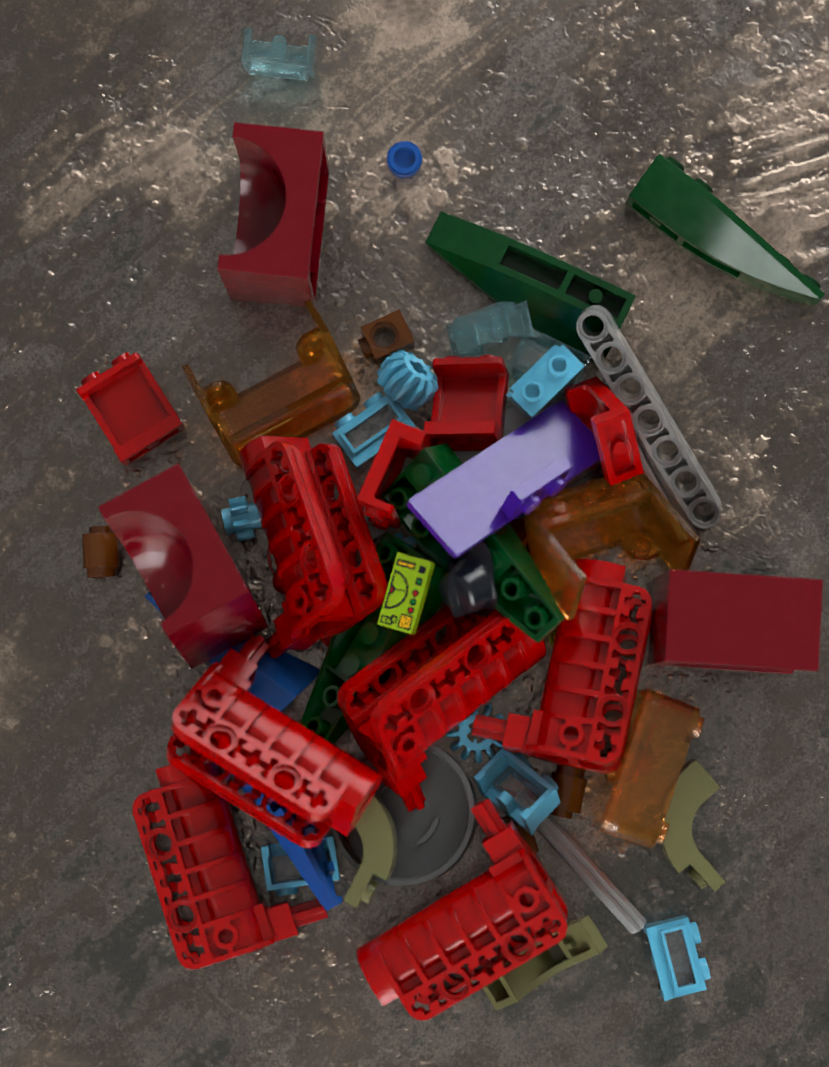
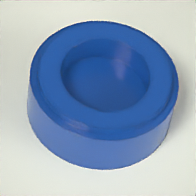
[387,141,422,179]

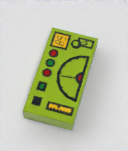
[377,552,435,635]

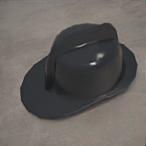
[439,541,498,618]

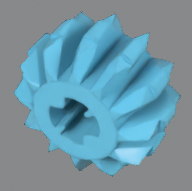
[377,349,439,411]
[446,704,503,763]

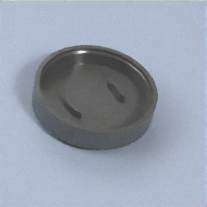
[331,744,477,886]

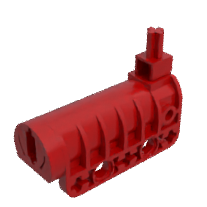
[239,436,388,659]
[472,559,652,774]
[337,605,546,812]
[166,635,383,848]
[132,755,329,970]
[356,798,568,1021]

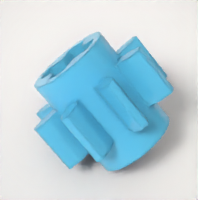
[221,495,262,541]

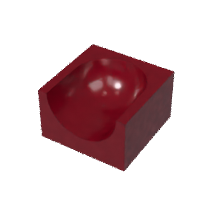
[217,122,330,308]
[98,463,269,669]
[648,569,823,674]

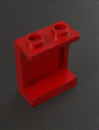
[76,352,186,466]
[423,354,509,451]
[564,376,644,486]
[357,419,431,530]

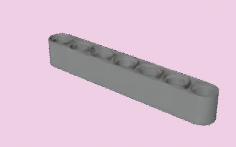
[576,305,721,529]

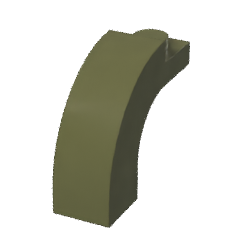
[657,759,726,892]
[343,794,398,908]
[483,915,608,1011]

